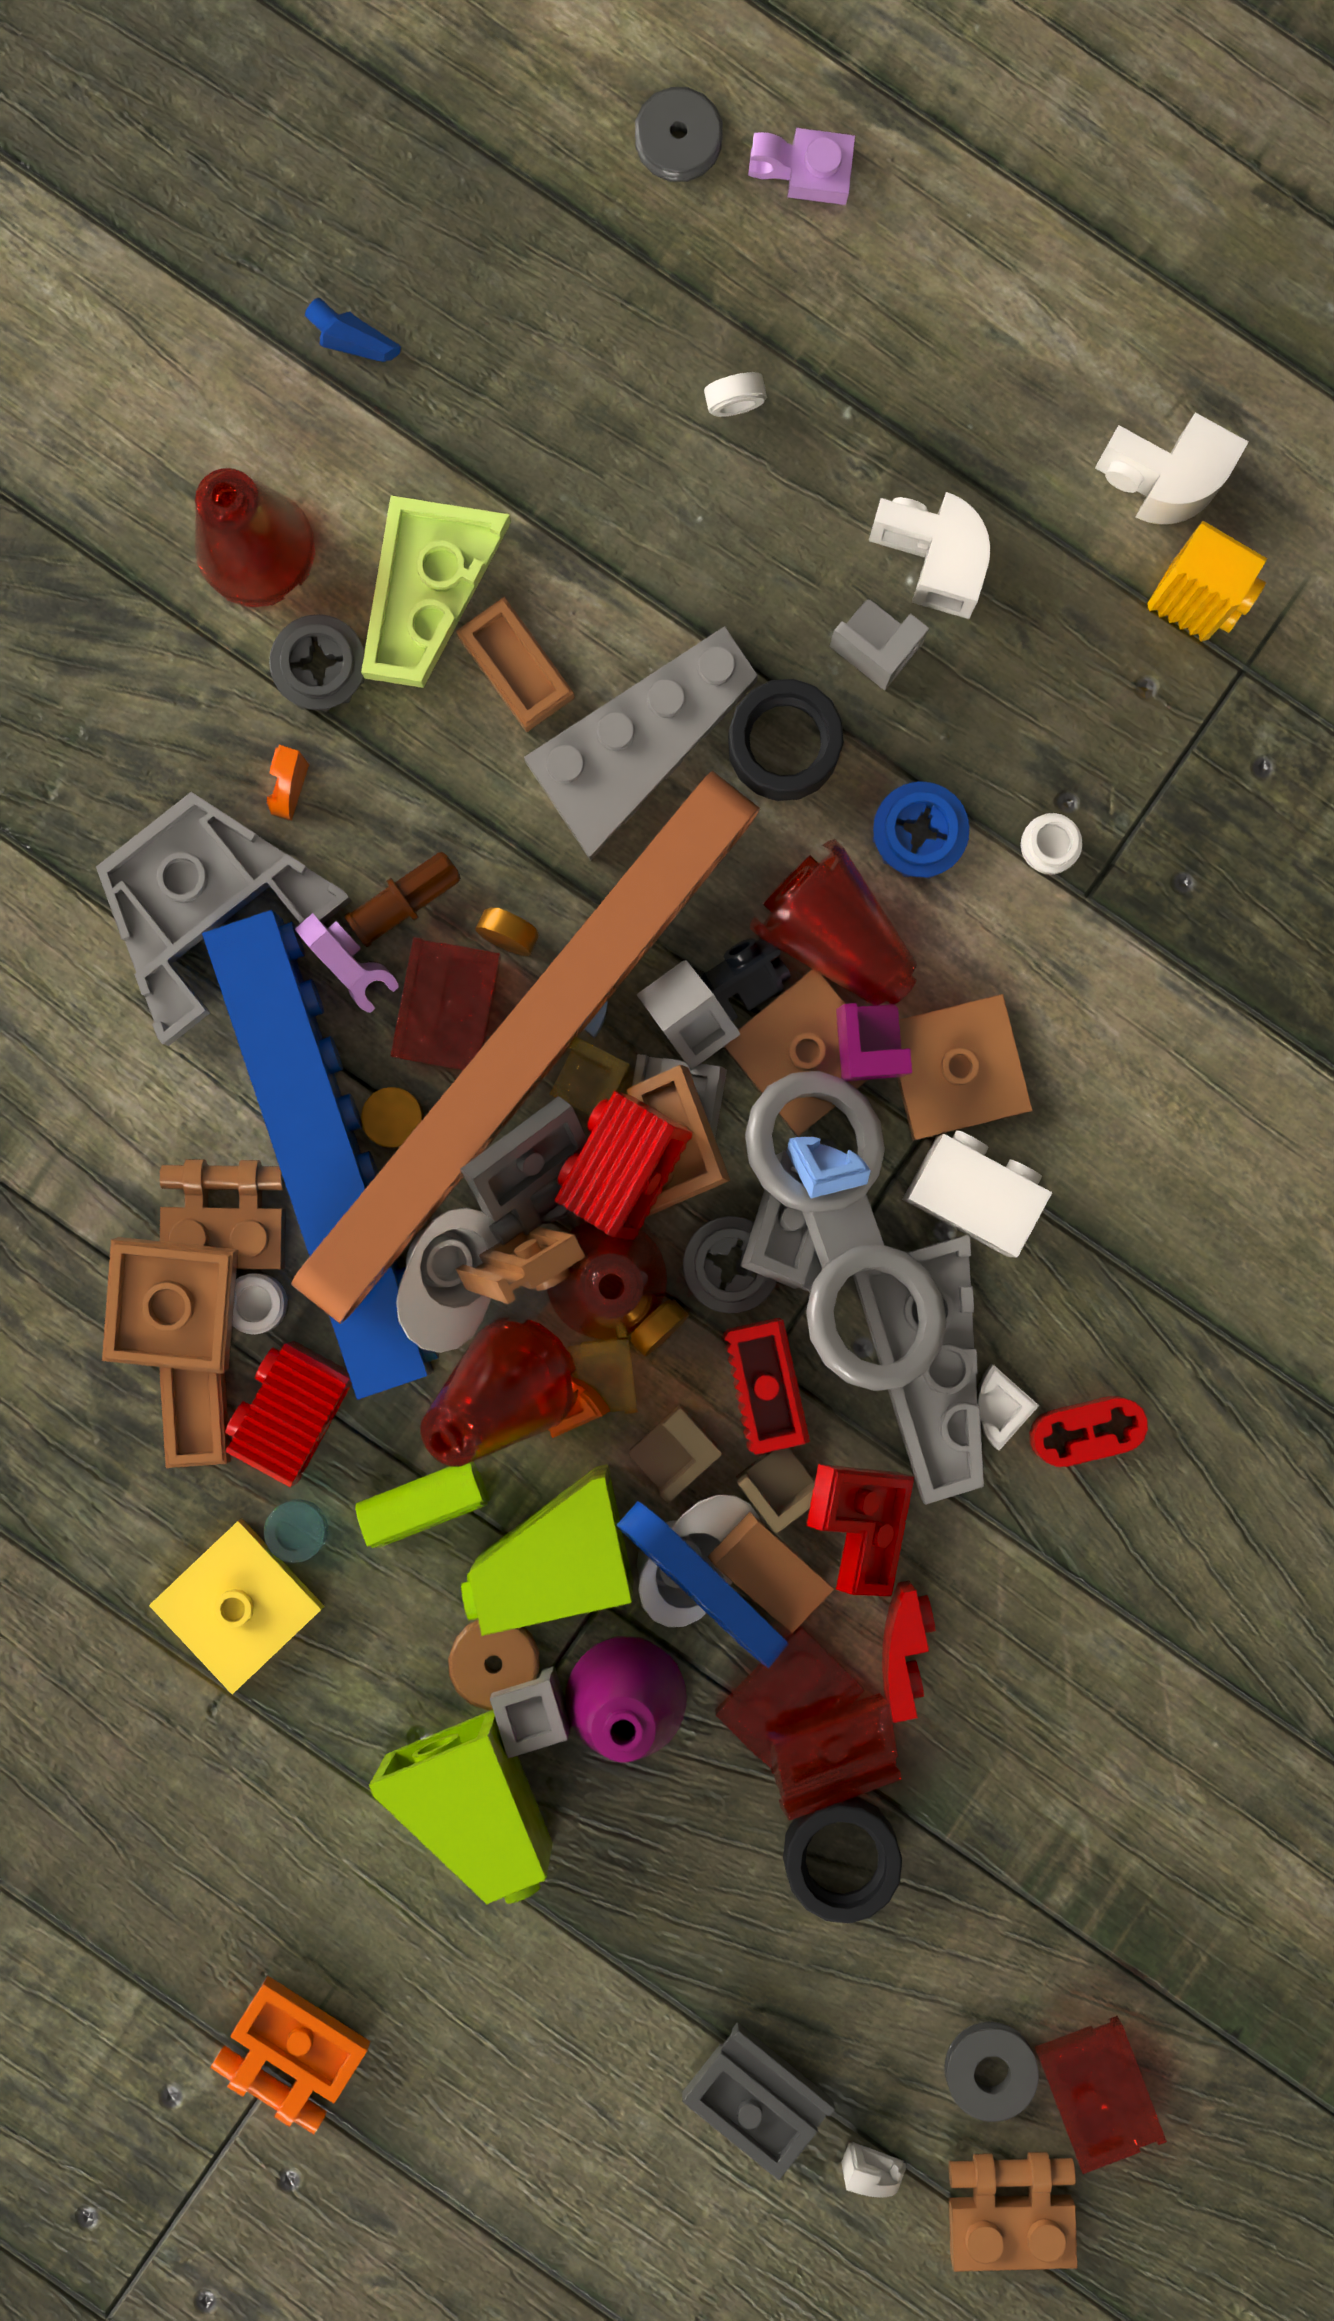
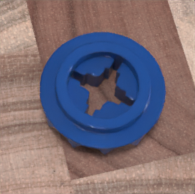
[873,782,970,879]

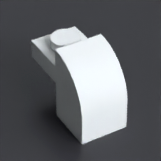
[1095,412,1248,524]
[869,492,990,619]

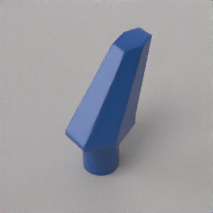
[305,298,401,362]

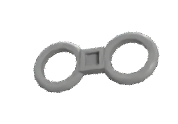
[745,1071,947,1391]

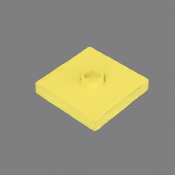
[149,1518,325,1694]

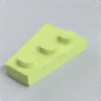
[361,496,511,688]

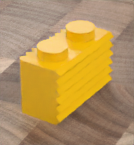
[1147,520,1267,642]

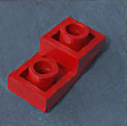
[882,1580,935,1723]

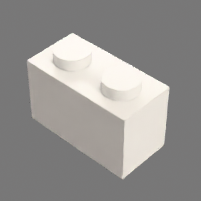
[902,1130,1052,1258]

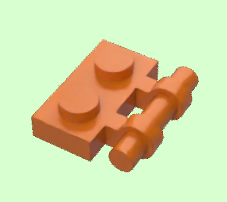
[210,1976,371,2135]

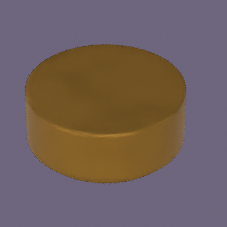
[475,907,539,956]
[361,1087,424,1148]
[630,1299,689,1357]

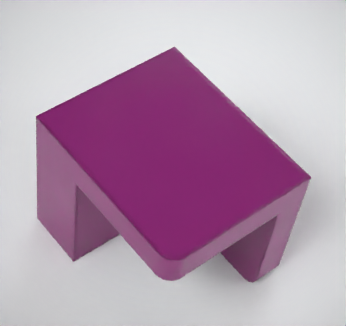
[836,1003,912,1081]

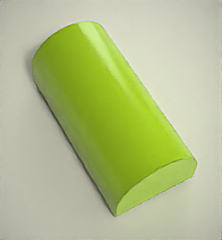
[356,1458,490,1548]

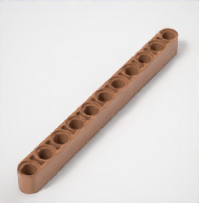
[291,771,760,1324]

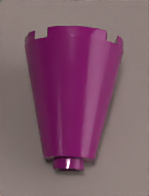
[565,1636,687,1762]

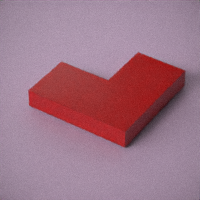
[806,1464,914,1596]

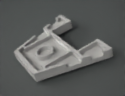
[96,792,352,1046]

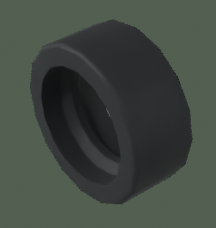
[728,679,844,801]
[783,1794,902,1924]

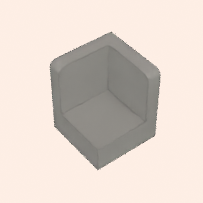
[829,600,929,691]
[636,961,740,1070]
[490,1666,571,1758]

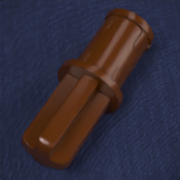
[344,852,461,948]

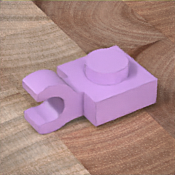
[748,128,855,205]
[295,913,399,1013]

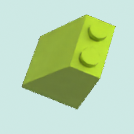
[461,1464,634,1636]
[369,1710,553,1904]

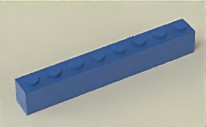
[202,910,439,1400]

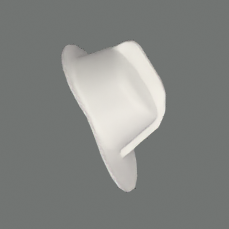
[396,1207,499,1353]
[637,1495,760,1627]

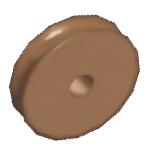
[448,1620,540,1710]

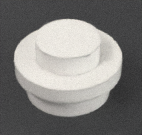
[1021,813,1082,874]

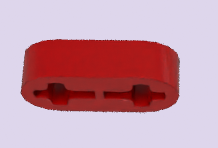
[1029,1396,1148,1467]

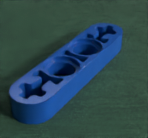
[616,1501,789,1668]

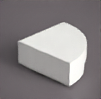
[977,1364,1039,1451]
[841,2142,906,2198]

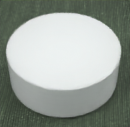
[704,372,767,417]
[232,1273,288,1334]

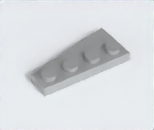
[524,626,758,861]
[853,1234,984,1505]

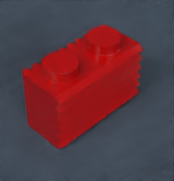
[555,1091,693,1240]
[722,1318,810,1455]
[225,1341,352,1488]

